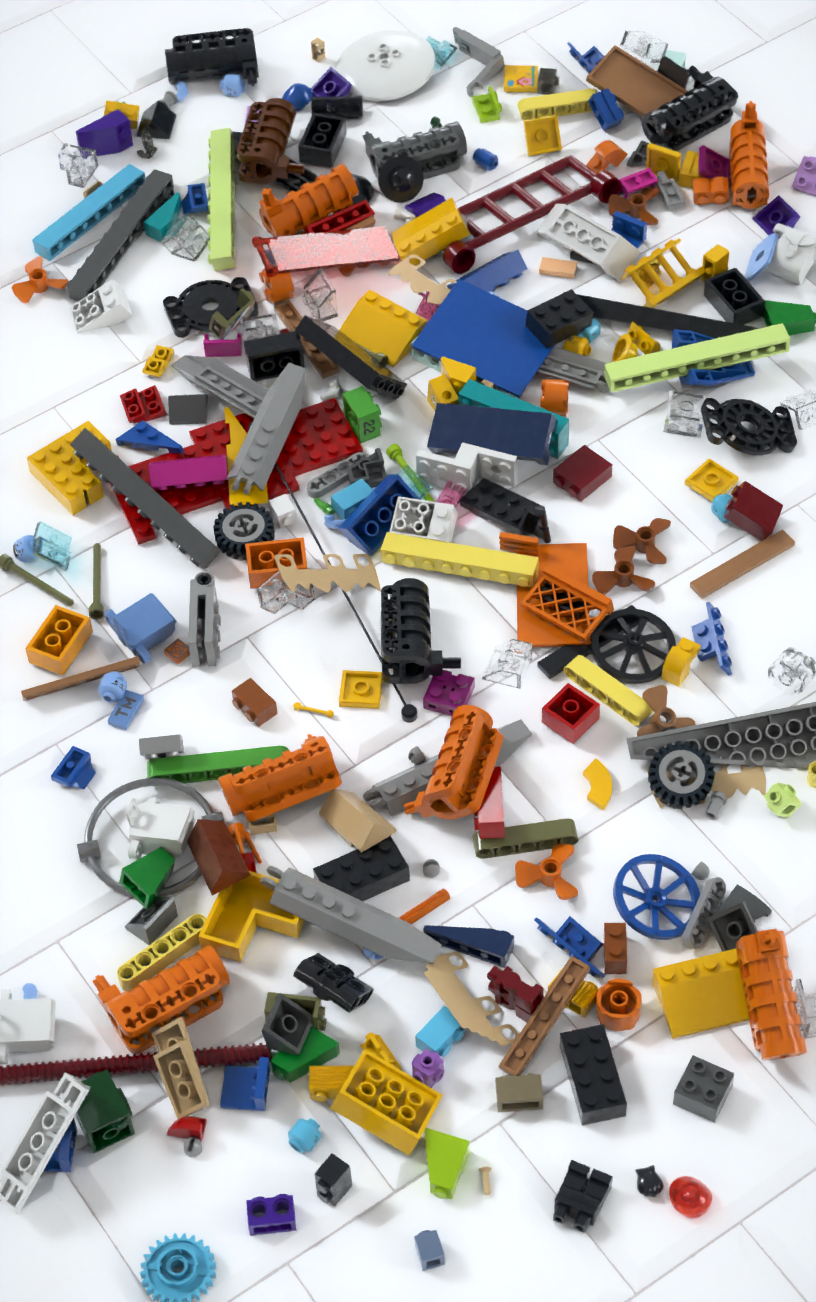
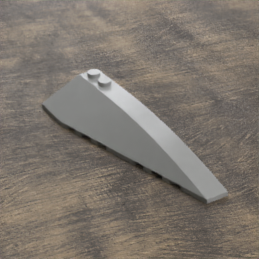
[626,702,816,768]

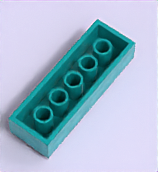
[458,379,569,459]

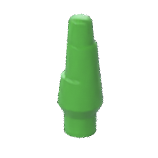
[314,497,335,515]

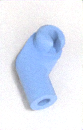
[175,81,188,103]
[324,515,346,530]
[22,983,38,999]

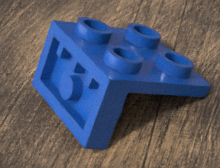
[611,211,647,249]
[220,1057,271,1111]
[43,1118,78,1172]

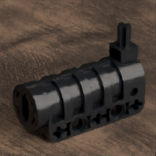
[165,28,259,87]
[641,65,739,151]
[380,578,461,684]

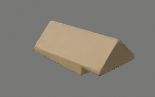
[319,788,397,853]
[151,1017,211,1119]

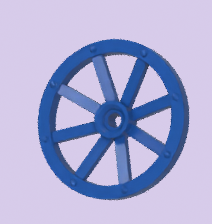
[613,854,700,940]

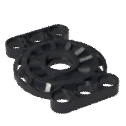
[163,277,259,338]
[701,398,797,455]

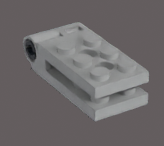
[188,571,221,667]

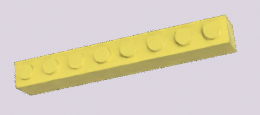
[380,532,539,588]

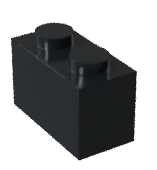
[314,1153,353,1206]

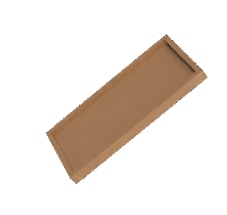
[586,45,687,117]

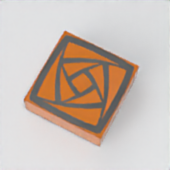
[164,638,190,664]

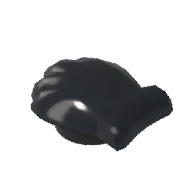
[635,1165,664,1197]

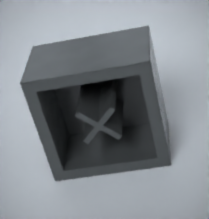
[673,1055,735,1123]

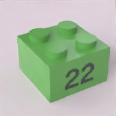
[342,386,382,444]

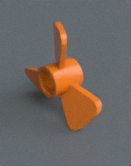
[12,256,69,304]
[515,844,578,900]

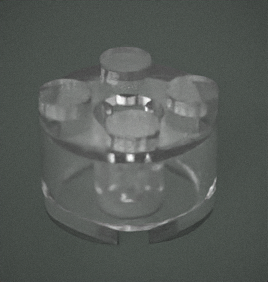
[768,646,816,696]

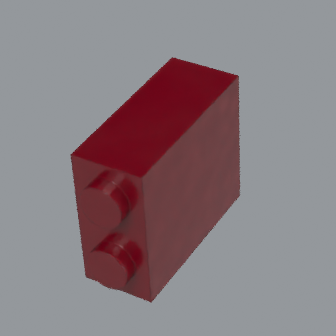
[553,445,613,502]
[724,481,783,541]

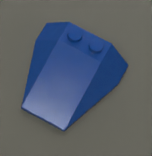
[671,329,756,386]

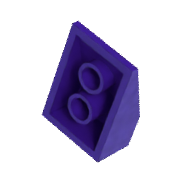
[75,109,133,159]

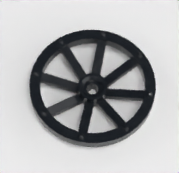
[591,608,676,684]

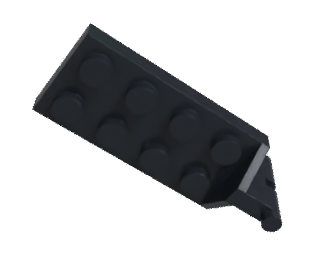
[459,478,551,543]

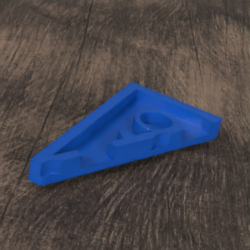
[115,421,184,453]

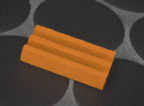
[499,532,539,556]

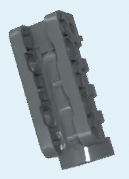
[362,121,467,180]

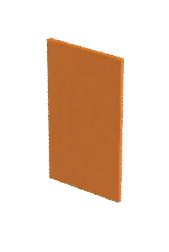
[516,543,591,648]

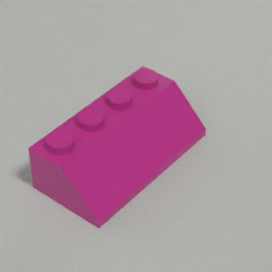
[149,454,228,490]

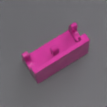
[619,167,658,199]
[203,334,242,357]

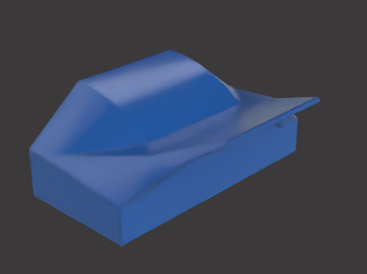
[181,183,209,214]
[50,746,96,789]

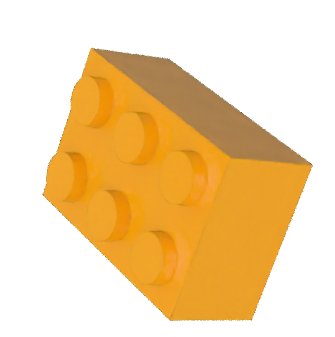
[25,605,93,676]

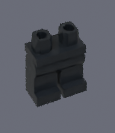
[553,1159,613,1233]

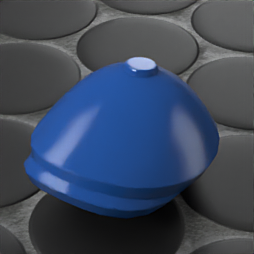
[282,83,312,111]

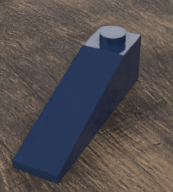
[423,925,515,968]

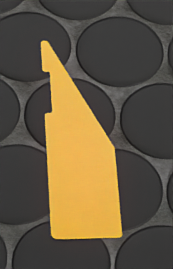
[224,407,268,506]

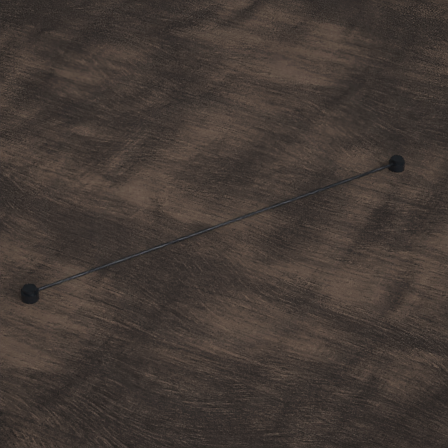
[248,421,418,723]

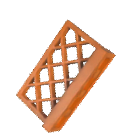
[520,564,614,641]

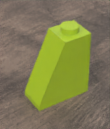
[424,1128,470,1200]

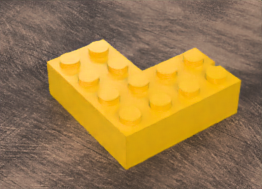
[26,420,112,516]
[198,871,305,962]

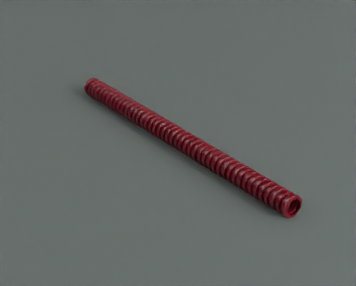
[0,1043,272,1086]

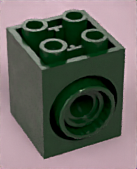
[75,1070,135,1154]

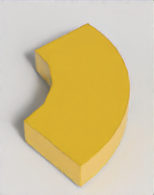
[583,758,612,811]

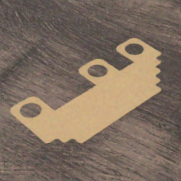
[423,951,519,1046]

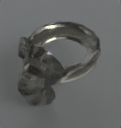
[137,129,158,159]

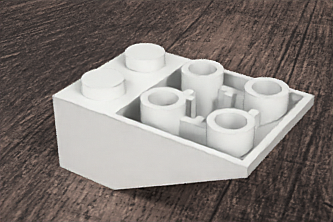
[69,279,132,333]
[390,496,458,543]

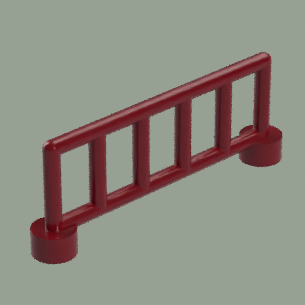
[443,155,622,274]

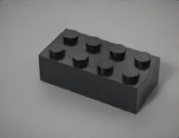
[313,836,410,901]
[559,1024,627,1126]

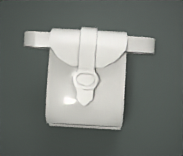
[767,223,816,285]
[125,797,195,860]
[0,989,56,1065]

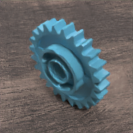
[140,1232,217,1302]

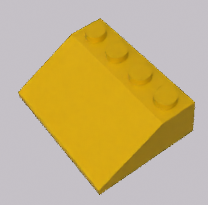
[391,197,470,265]
[339,289,427,368]
[652,949,749,1039]
[330,1049,443,1156]

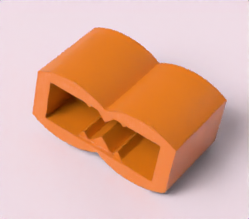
[692,177,729,205]

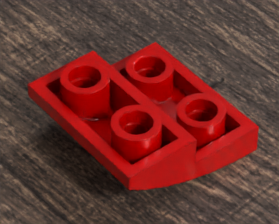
[119,385,167,423]

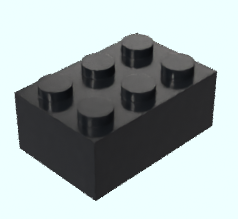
[298,113,347,168]
[704,267,765,325]
[525,289,594,349]
[244,331,305,382]

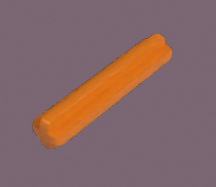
[398,889,450,924]

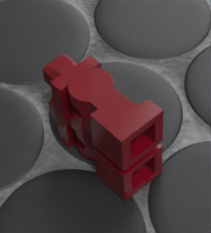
[487,966,544,1023]

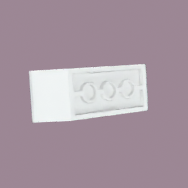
[536,204,640,281]

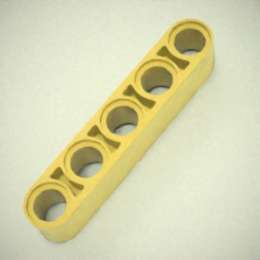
[517,88,598,121]
[564,655,653,726]
[117,914,206,991]

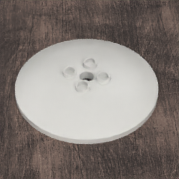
[336,30,435,101]

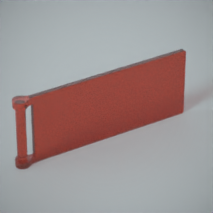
[252,226,400,277]

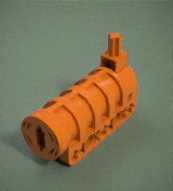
[729,101,770,209]
[259,164,359,248]
[403,705,504,820]
[218,734,342,822]
[736,928,807,1061]
[92,945,230,1054]

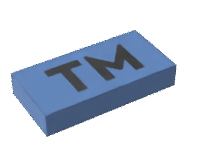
[107,690,144,730]

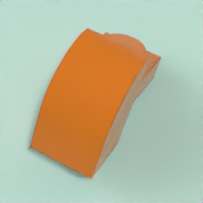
[586,140,628,173]

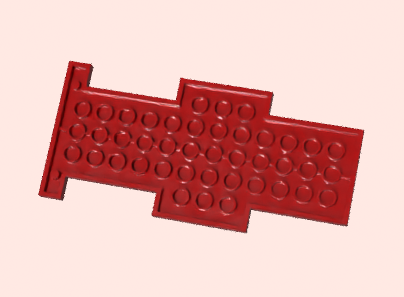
[109,398,363,545]

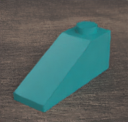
[144,192,182,243]

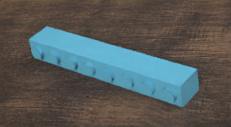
[32,164,146,261]

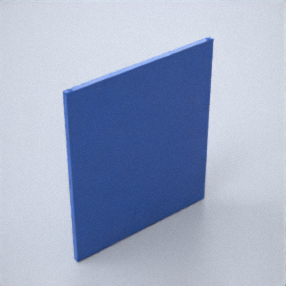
[411,279,555,398]

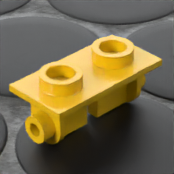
[627,322,661,355]
[360,1032,402,1070]

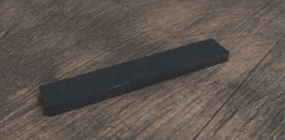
[537,605,641,679]

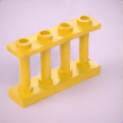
[621,238,705,308]

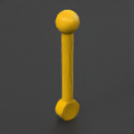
[293,702,334,718]

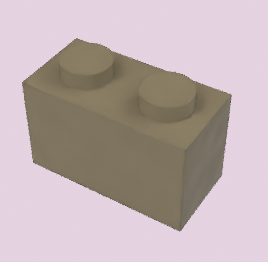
[495,1073,543,1113]

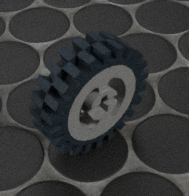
[213,502,275,560]
[648,741,715,809]

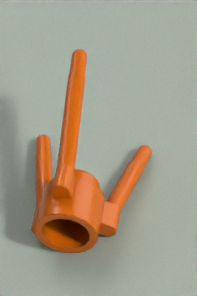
[228,822,262,864]

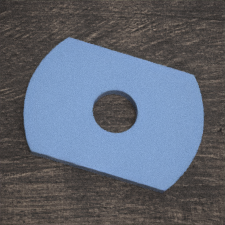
[744,233,779,281]

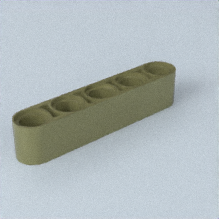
[472,818,579,859]

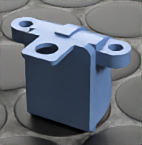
[104,593,177,664]

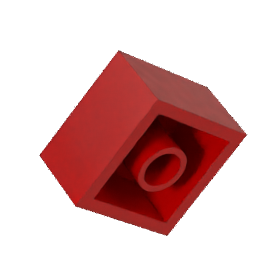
[541,683,600,744]

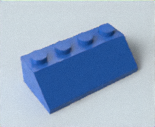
[447,249,528,292]
[338,474,420,556]

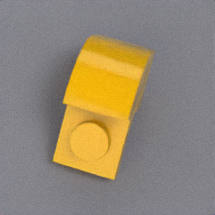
[662,637,701,687]

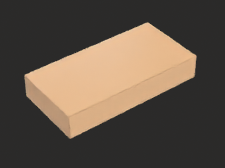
[539,257,577,279]

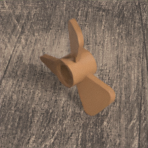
[637,685,696,736]

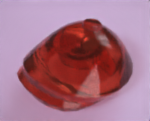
[669,1176,713,1218]

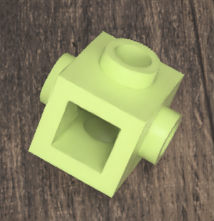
[764,782,802,818]

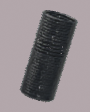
[311,95,363,118]

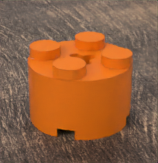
[259,263,295,304]
[540,379,569,418]
[596,979,642,1031]

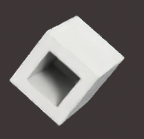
[269,494,297,528]

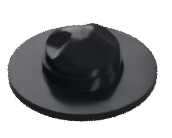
[378,155,424,203]

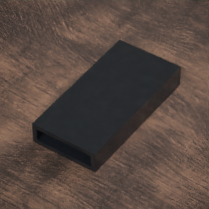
[295,315,407,399]

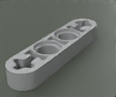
[307,452,369,498]
[682,877,726,950]

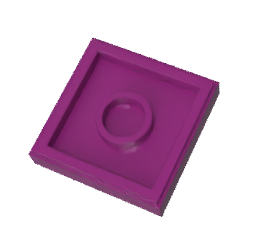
[698,145,730,186]

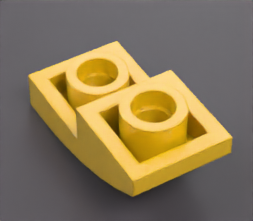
[142,345,175,378]

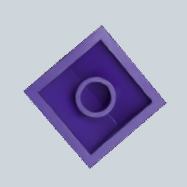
[310,66,352,102]
[405,192,446,218]
[752,195,801,239]

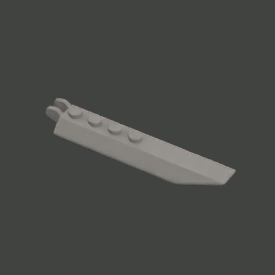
[537,347,610,393]
[171,355,269,418]
[227,363,306,495]
[362,719,532,817]
[260,866,442,964]

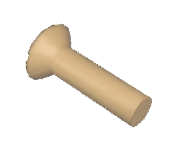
[479,1166,492,1195]

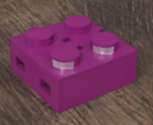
[423,670,475,716]

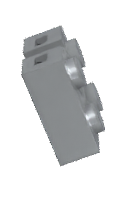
[138,734,184,760]

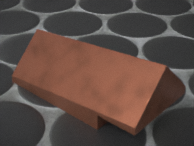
[187,819,251,896]

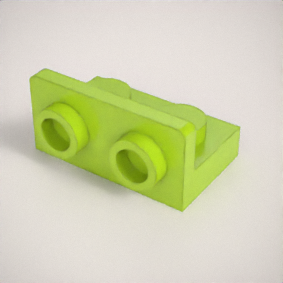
[472,86,502,124]

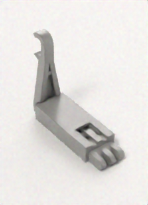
[452,27,505,97]

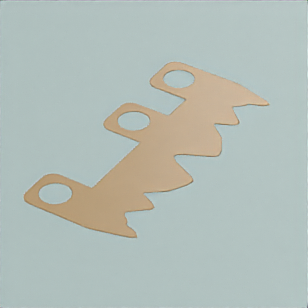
[387,254,457,304]
[274,554,381,593]
[647,764,766,809]

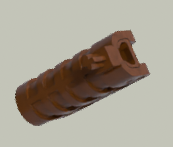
[237,98,305,184]

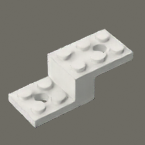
[416,443,517,493]

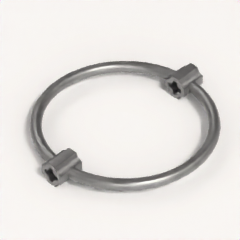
[77,778,225,897]

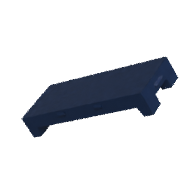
[427,403,558,466]

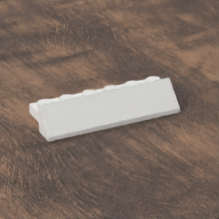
[0,1072,90,1215]

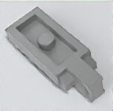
[656,171,686,211]

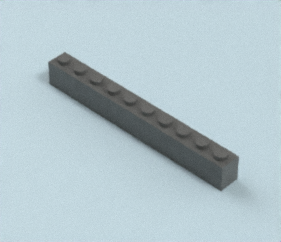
[67,169,174,301]
[70,428,221,568]

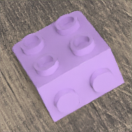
[792,155,816,196]

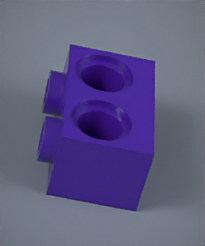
[246,1194,297,1236]

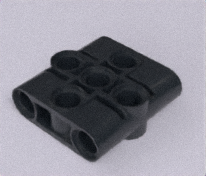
[293,953,374,1013]

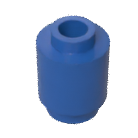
[472,148,499,171]

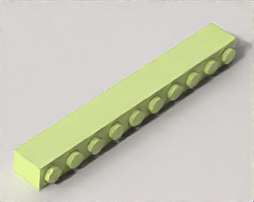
[208,128,235,271]
[604,323,790,393]

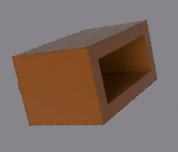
[231,677,278,727]
[603,923,627,974]

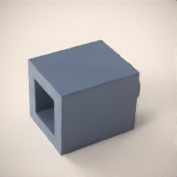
[414,1229,445,1271]

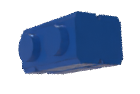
[588,88,624,131]

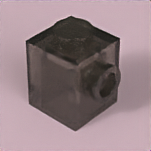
[537,67,560,95]

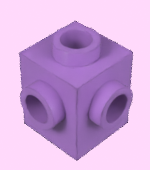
[411,1049,445,1088]

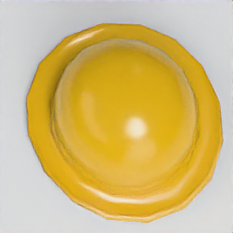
[611,334,638,362]

